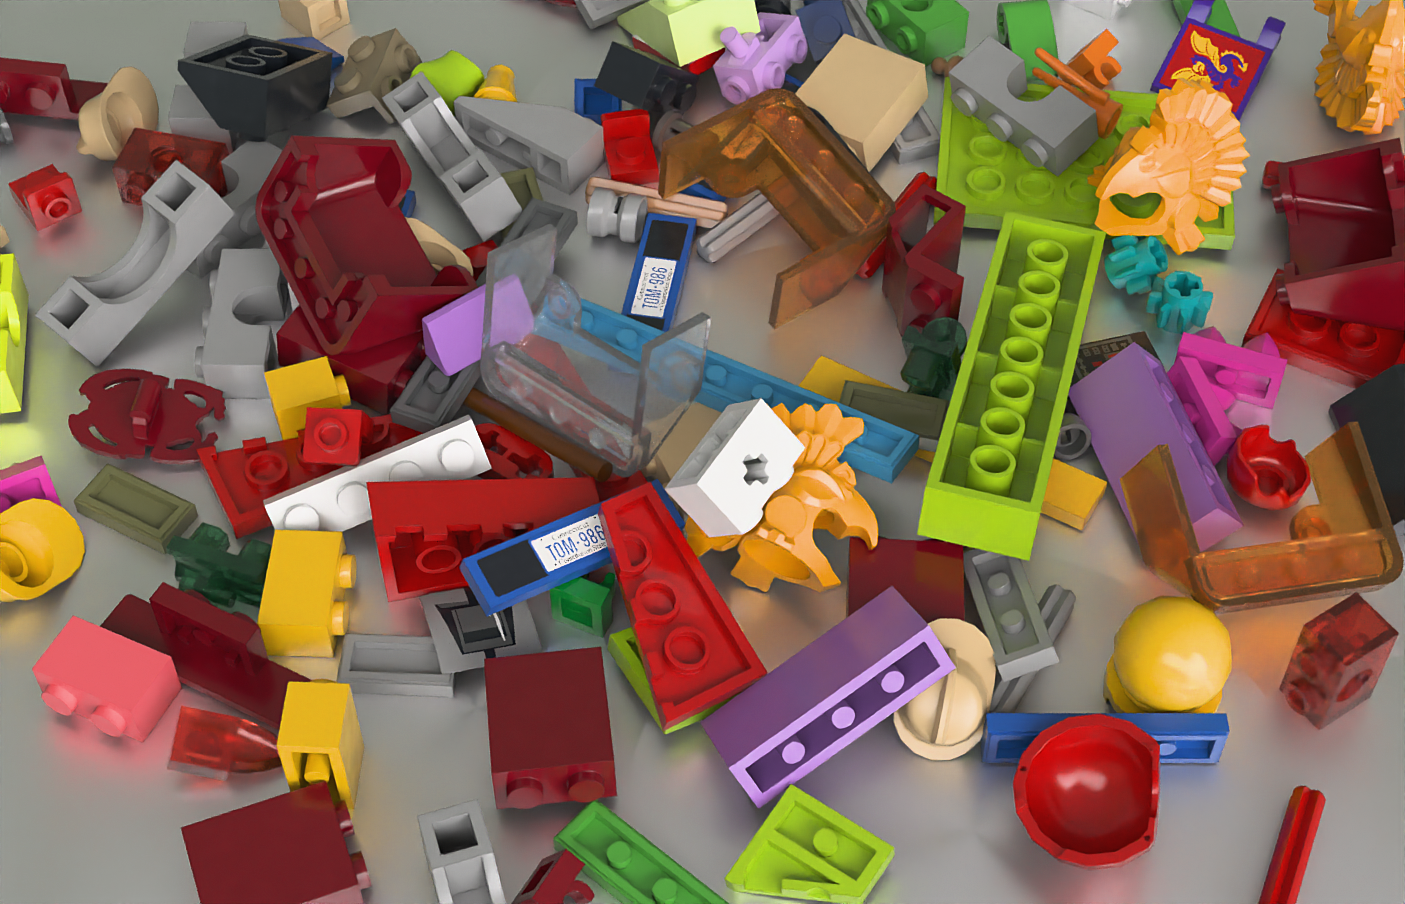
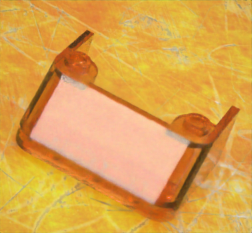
[658,88,896,330]
[1120,421,1404,614]

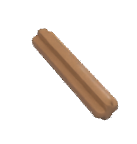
[585,176,728,229]

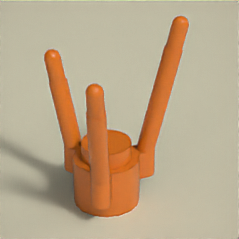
[1032,48,1123,139]

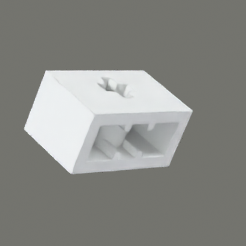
[665,398,805,538]

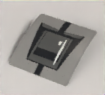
[419,587,543,674]

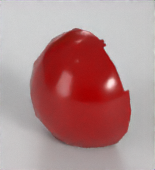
[1013,713,1160,870]

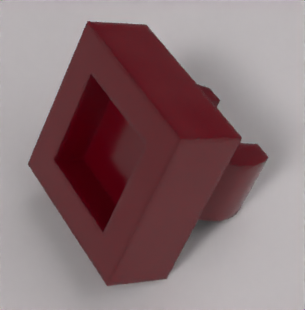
[511,849,595,904]

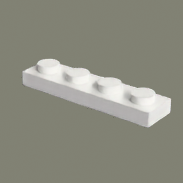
[263,415,492,532]

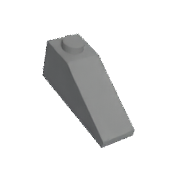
[454,96,605,195]

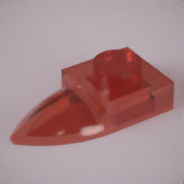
[167,706,282,781]

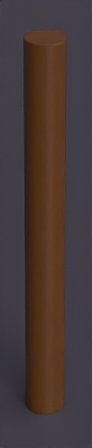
[462,387,613,482]

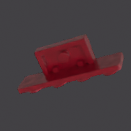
[0,58,108,120]
[100,582,312,730]

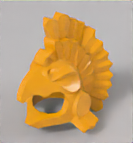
[1313,0,1405,135]
[1087,78,1250,255]
[684,403,878,592]

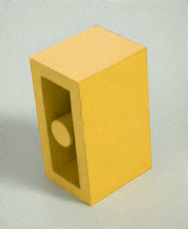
[257,530,357,658]
[276,679,365,809]

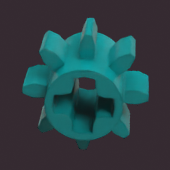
[1104,235,1168,295]
[1145,271,1213,334]

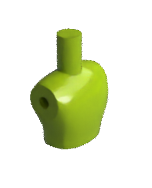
[410,50,485,116]

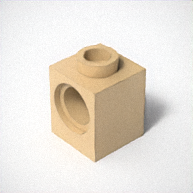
[278,0,350,41]

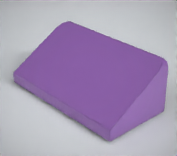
[422,271,532,376]

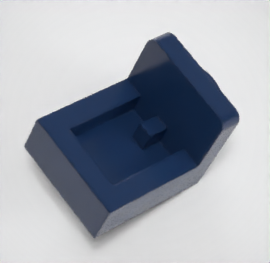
[795,0,856,65]

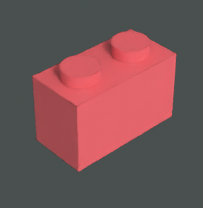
[32,615,182,742]

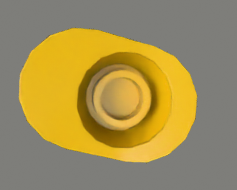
[0,498,85,603]

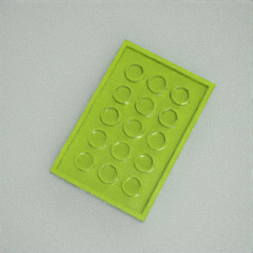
[933,77,1235,250]

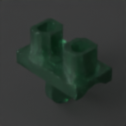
[900,317,968,399]
[166,522,272,608]

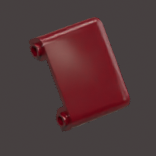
[255,135,478,355]
[1271,137,1405,332]

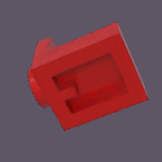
[601,109,659,185]
[8,164,82,231]
[303,407,374,466]

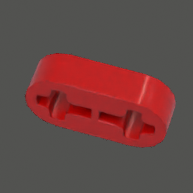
[475,423,554,479]

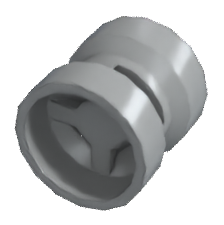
[586,186,648,244]

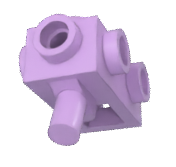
[713,12,808,105]

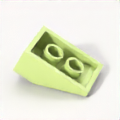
[617,0,761,67]

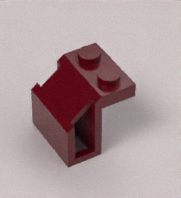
[882,184,966,359]

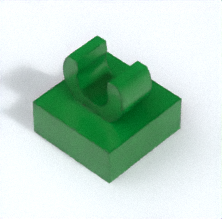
[550,572,616,638]

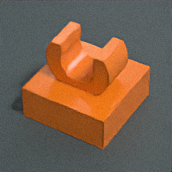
[1056,29,1122,90]

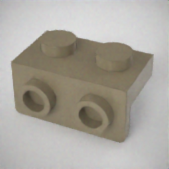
[326,28,422,124]

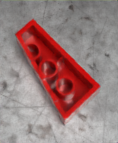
[366,477,600,602]

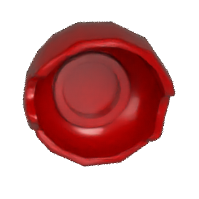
[1227,424,1311,511]

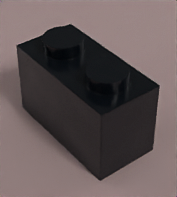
[594,41,700,116]

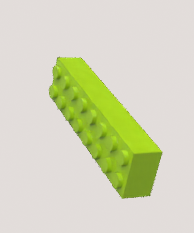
[917,211,1106,561]

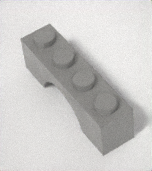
[382,71,523,242]
[35,160,235,367]
[417,799,506,904]

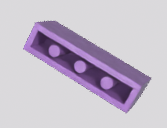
[1068,342,1244,561]
[700,586,956,809]

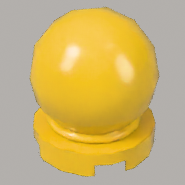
[1103,595,1232,713]

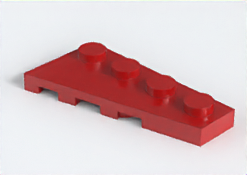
[196,414,423,539]
[598,482,768,731]

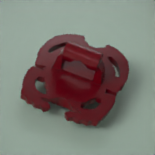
[68,368,226,464]

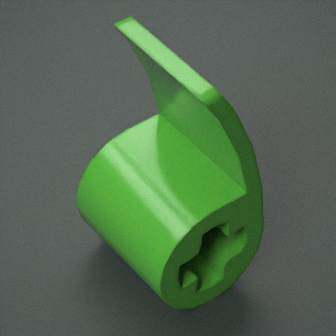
[996,0,1058,81]

